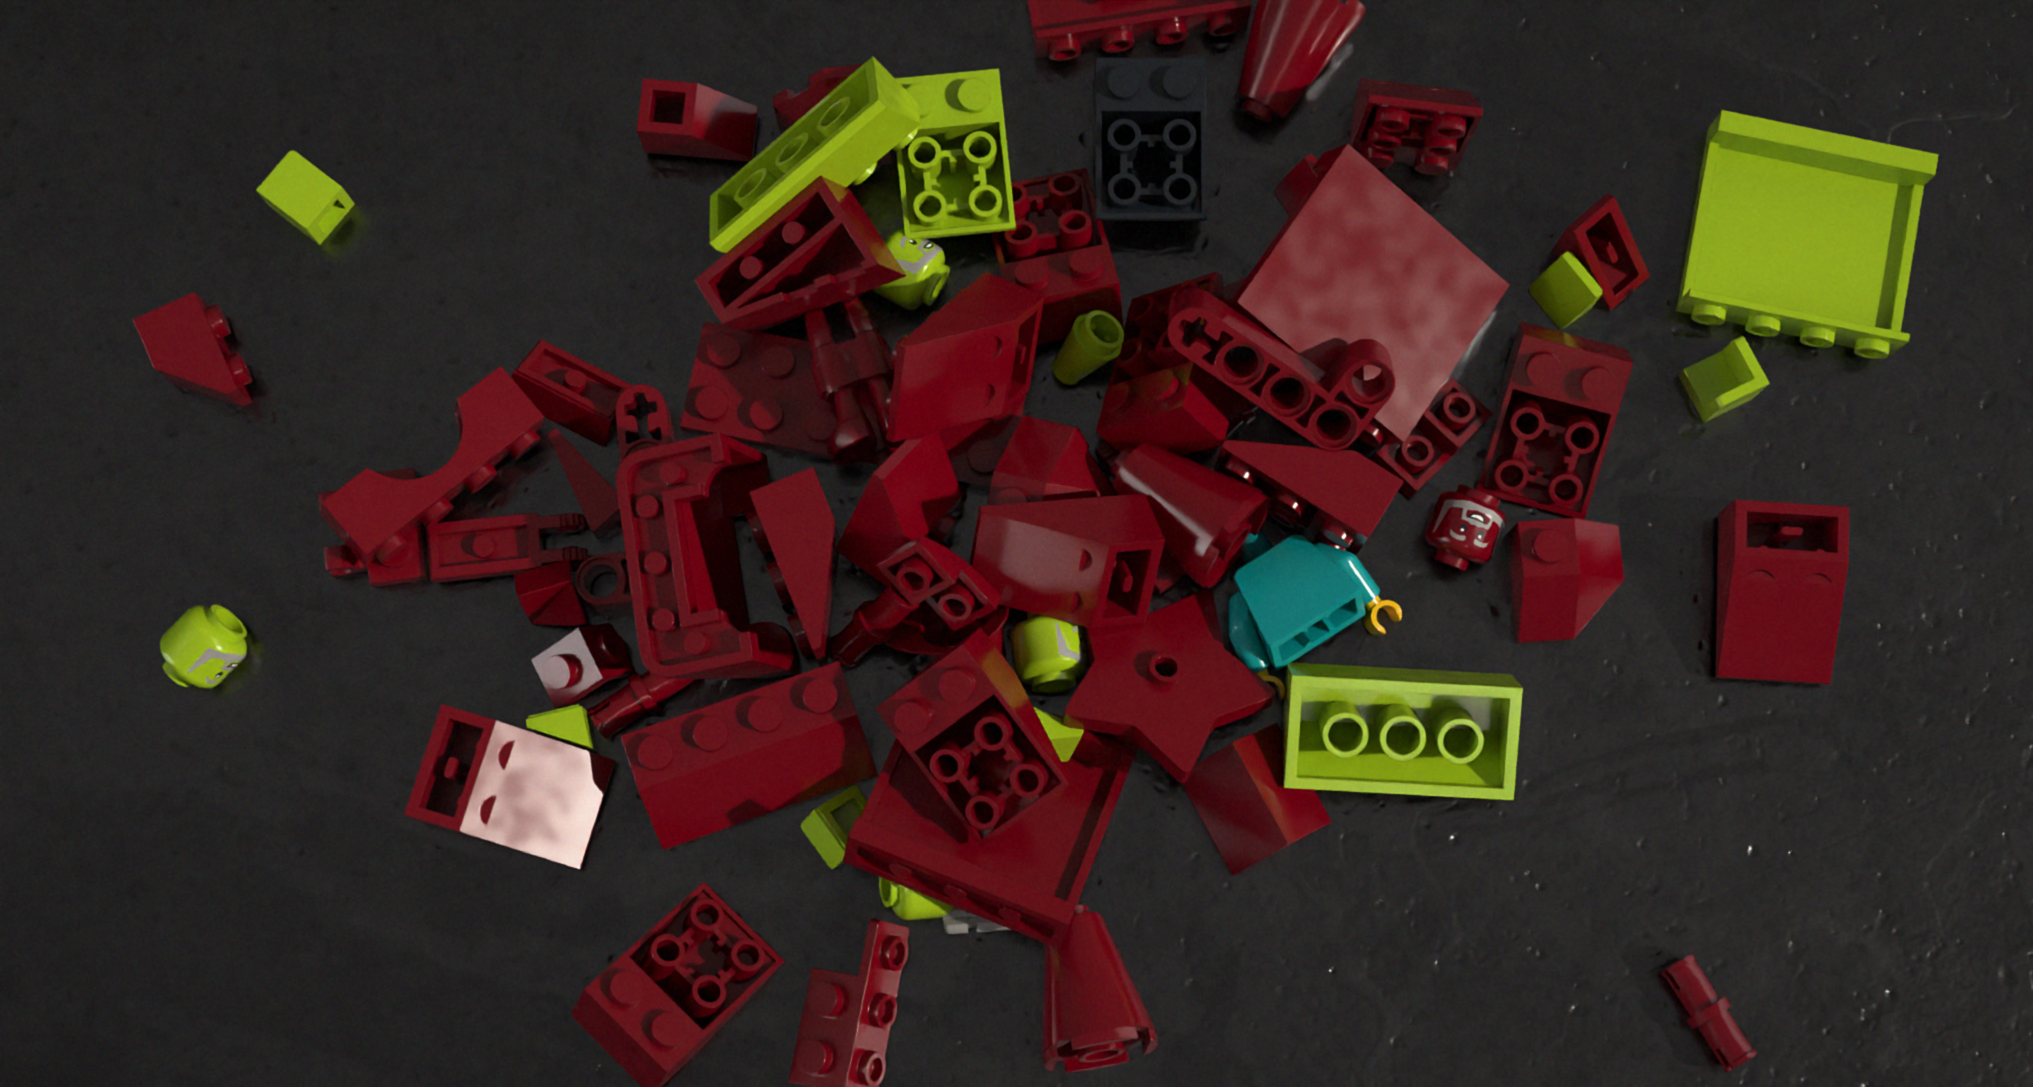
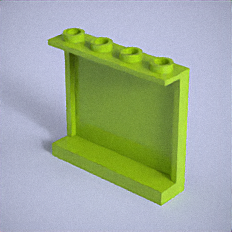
[1676,110,1939,359]

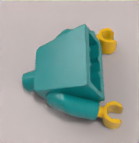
[1228,531,1402,700]

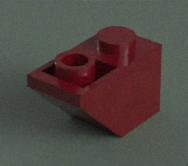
[637,78,758,162]
[132,292,252,407]

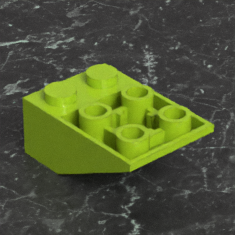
[895,68,1016,239]

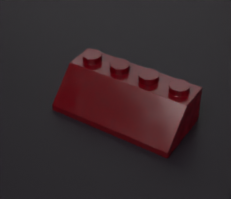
[621,661,879,850]

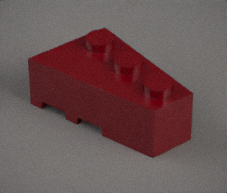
[694,176,906,334]

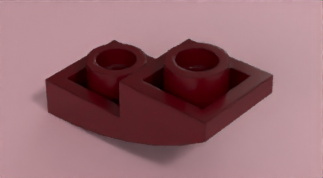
[1371,376,1493,499]
[876,536,1002,631]

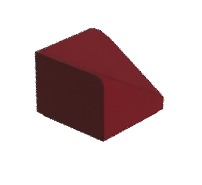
[514,559,587,626]

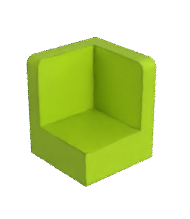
[256,150,355,245]
[1678,336,1770,423]

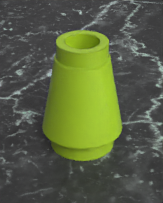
[1051,310,1124,385]

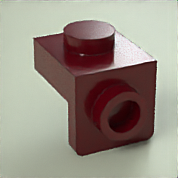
[531,623,634,709]

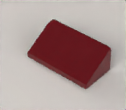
[512,339,633,446]

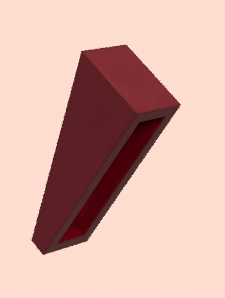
[548,428,621,539]

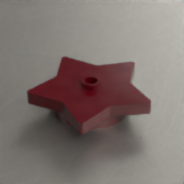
[1062,589,1276,783]

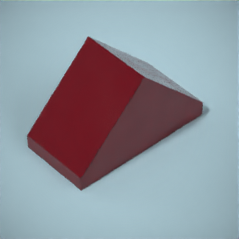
[1552,193,1650,310]

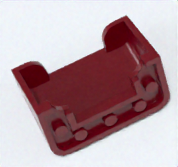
[616,432,800,679]

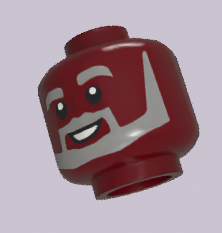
[1424,484,1507,571]

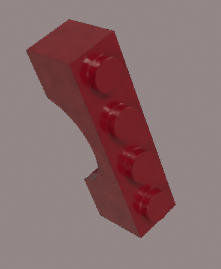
[321,366,545,566]

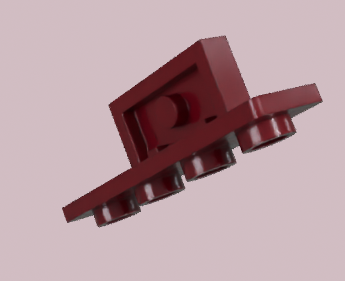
[788,919,909,1087]

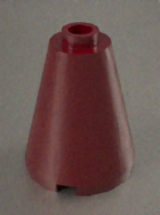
[1235,0,1366,123]
[1111,442,1273,588]
[1042,905,1159,1072]

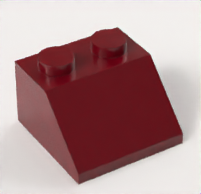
[835,431,962,587]

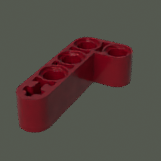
[1168,288,1395,451]
[575,384,675,614]

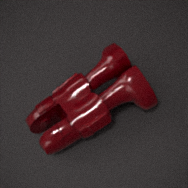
[805,297,906,465]

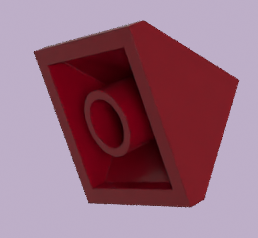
[1181,723,1332,876]

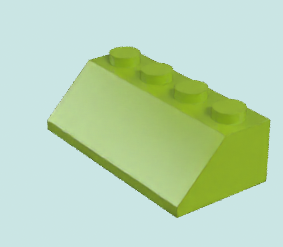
[710,56,921,253]
[1283,662,1523,800]

